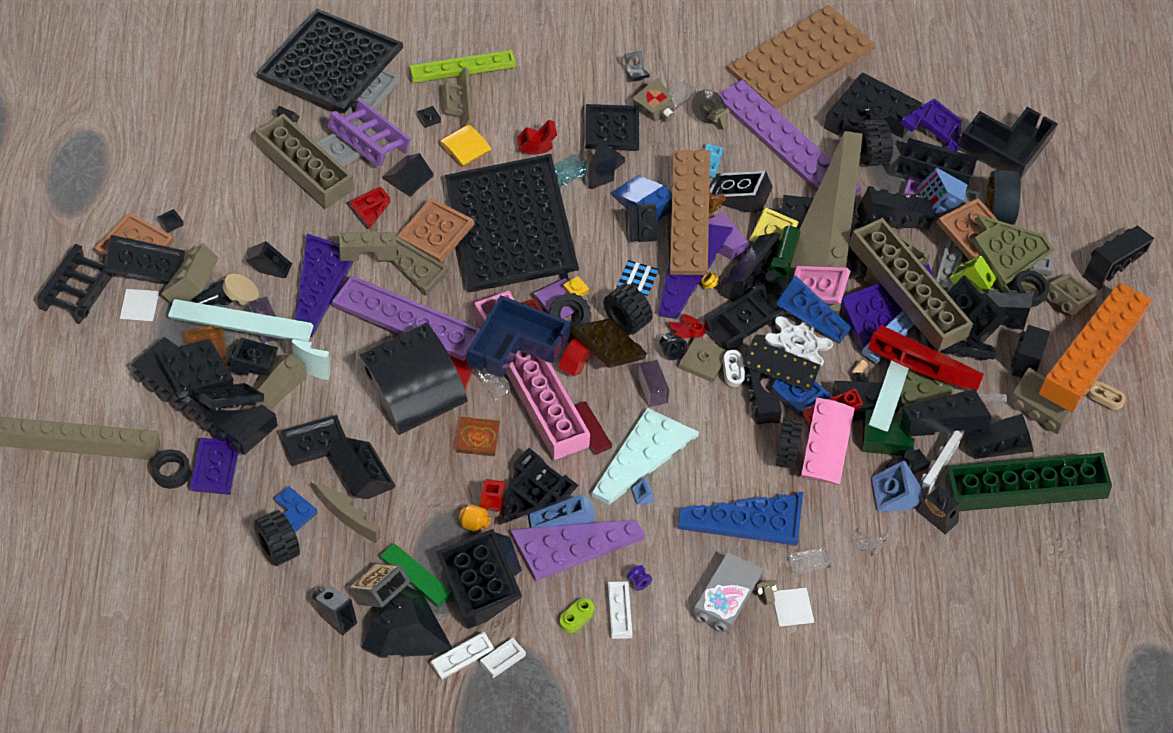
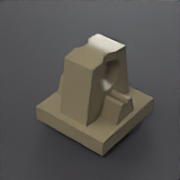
[706,108,730,129]
[754,580,778,605]

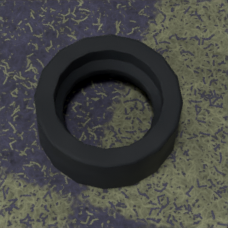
[1011,270,1049,307]
[151,449,191,489]

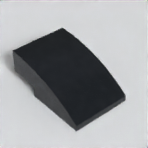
[947,275,1009,343]

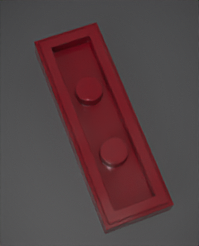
[574,401,612,455]

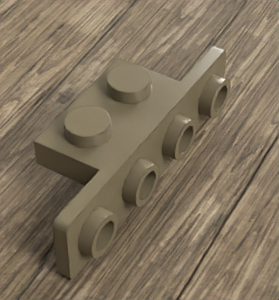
[442,68,473,128]

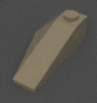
[241,354,307,410]

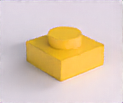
[563,276,589,297]

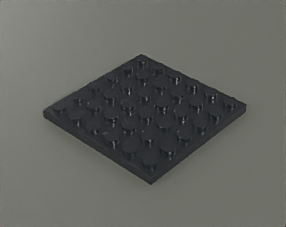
[257,9,404,113]

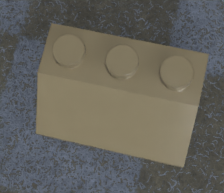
[1010,368,1073,435]

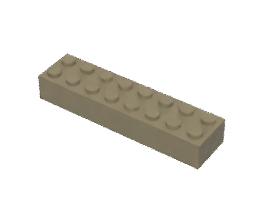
[849,218,973,352]

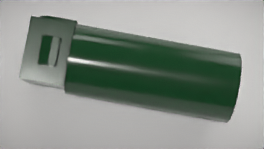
[770,226,801,278]

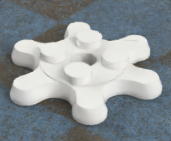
[765,316,833,367]

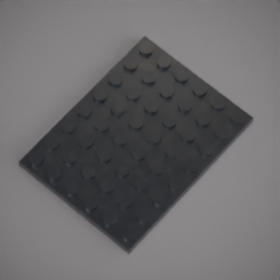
[445,154,579,293]

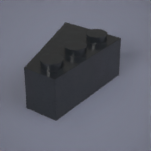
[982,289,1034,331]

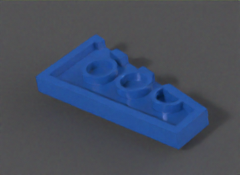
[776,275,851,343]

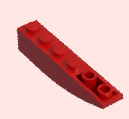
[868,325,984,391]

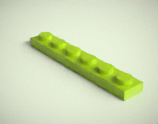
[409,50,516,83]

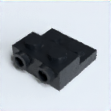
[227,337,278,376]

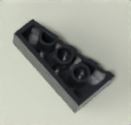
[857,186,935,229]
[1082,225,1154,290]
[901,389,991,436]

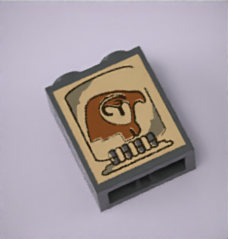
[347,563,411,608]

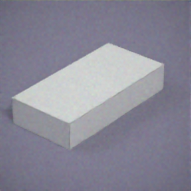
[480,638,526,678]

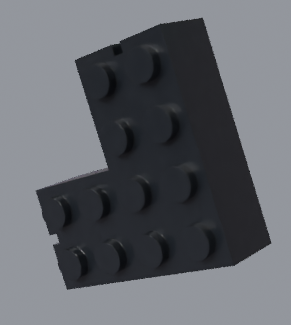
[824,72,923,138]
[958,107,1058,180]

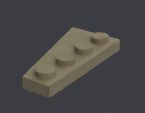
[392,236,449,295]

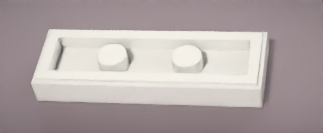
[608,581,632,639]
[430,632,494,680]

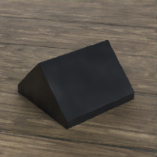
[588,139,616,189]
[383,153,434,197]

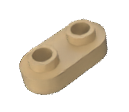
[1088,381,1126,410]

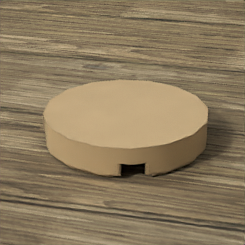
[222,274,259,305]

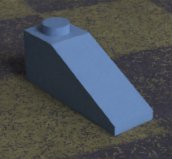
[529,494,596,528]

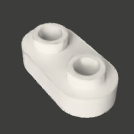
[722,350,745,387]

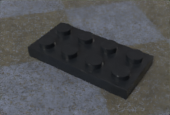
[104,235,185,284]

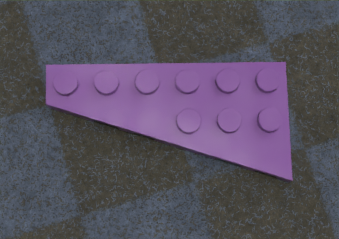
[510,520,645,581]

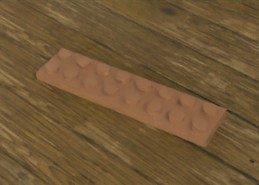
[670,150,710,275]

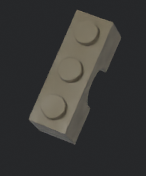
[340,232,397,261]

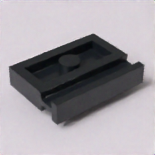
[629,203,657,242]

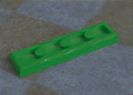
[380,543,452,608]

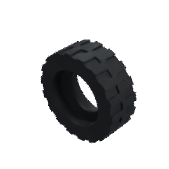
[548,293,591,336]

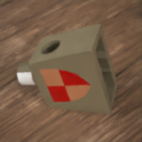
[632,78,675,121]

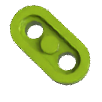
[560,598,595,633]

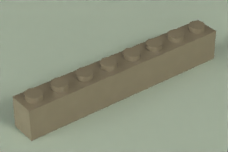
[0,416,160,460]

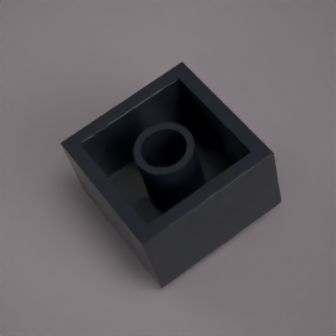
[1010,325,1050,378]

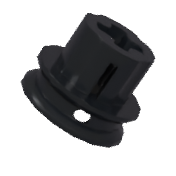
[659,333,687,360]

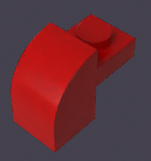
[517,120,557,155]
[558,338,594,376]
[480,479,506,512]

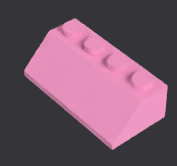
[801,398,854,485]

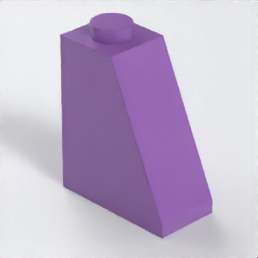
[709,212,748,260]

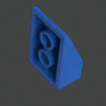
[611,175,672,221]

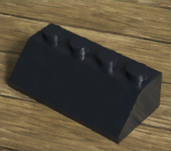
[720,232,780,302]

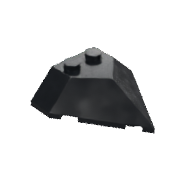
[498,447,579,525]
[362,586,453,658]

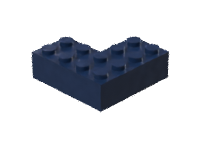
[467,295,570,378]

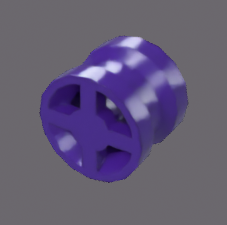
[627,565,653,591]

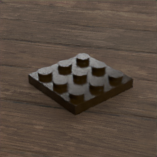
[571,319,647,368]

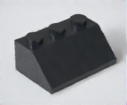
[329,437,396,499]

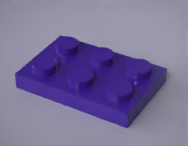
[190,438,239,495]

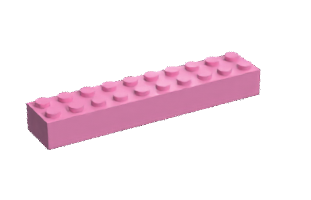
[474,291,590,460]

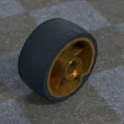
[986,170,1021,225]

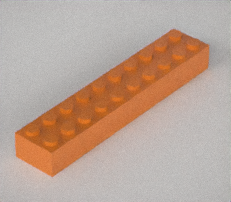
[1039,282,1152,413]

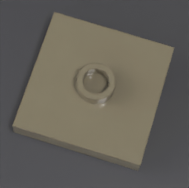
[679,338,727,382]

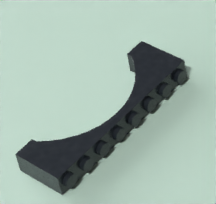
[131,337,278,455]

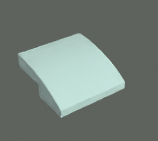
[292,339,330,380]

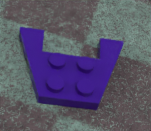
[899,98,962,151]

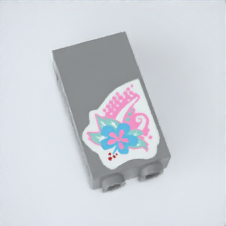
[693,552,764,634]

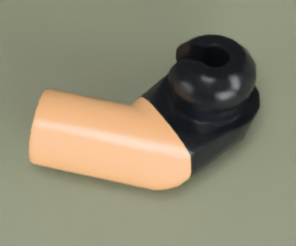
[852,360,868,382]

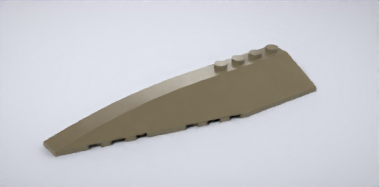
[786,131,862,315]

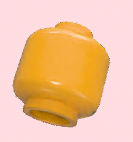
[459,504,490,533]

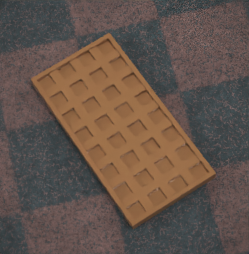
[727,5,875,110]

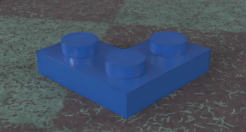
[275,486,318,532]

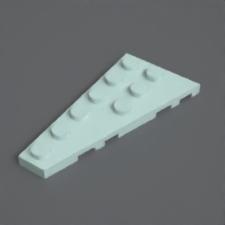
[592,408,699,505]

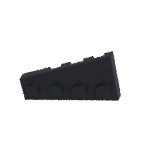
[915,327,996,360]

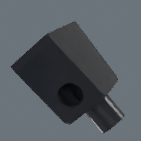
[312,586,357,636]

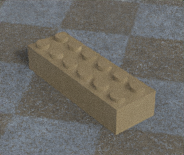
[255,113,354,209]

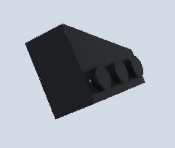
[832,380,902,422]
[967,413,1034,459]

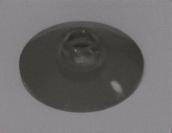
[691,90,725,124]

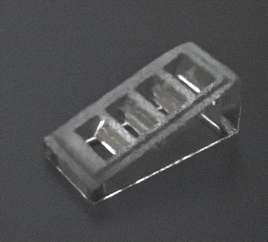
[473,368,511,400]

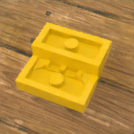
[440,125,491,168]

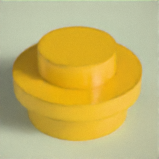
[701,272,718,289]

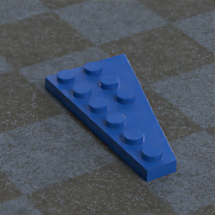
[678,492,803,546]

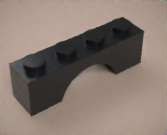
[743,351,782,424]

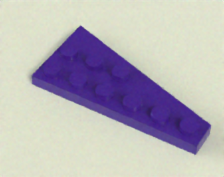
[658,224,733,319]
[295,234,354,337]
[840,264,935,351]

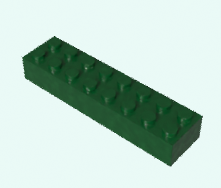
[945,453,1112,511]

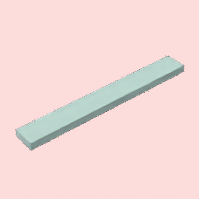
[168,299,314,341]
[869,361,909,432]

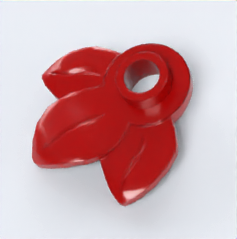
[668,314,705,338]

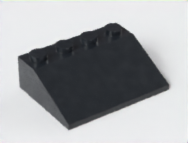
[436,529,522,629]

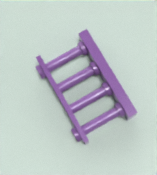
[327,99,411,167]

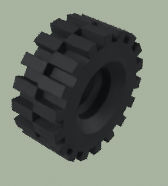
[775,417,803,469]

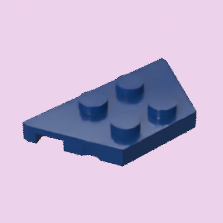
[771,379,833,415]

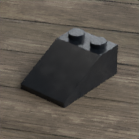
[709,171,773,212]

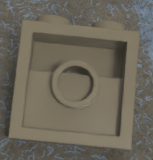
[1047,273,1097,316]

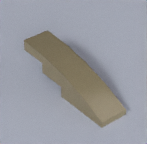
[316,483,380,543]

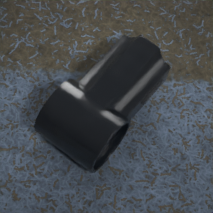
[194,280,233,306]

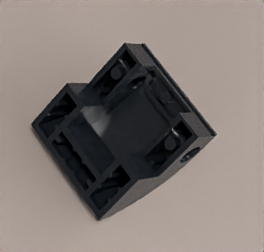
[359,322,468,435]

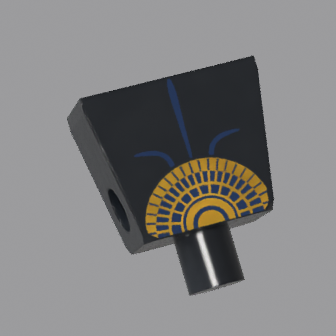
[917,487,960,535]

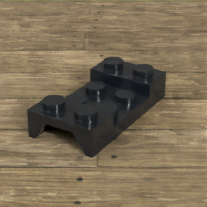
[704,284,786,351]

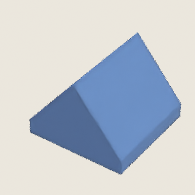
[632,477,654,505]

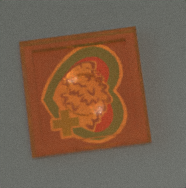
[456,417,500,457]

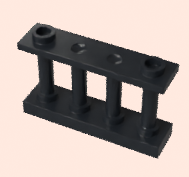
[897,138,978,192]
[37,244,116,324]

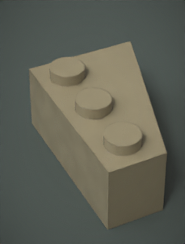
[161,243,219,304]

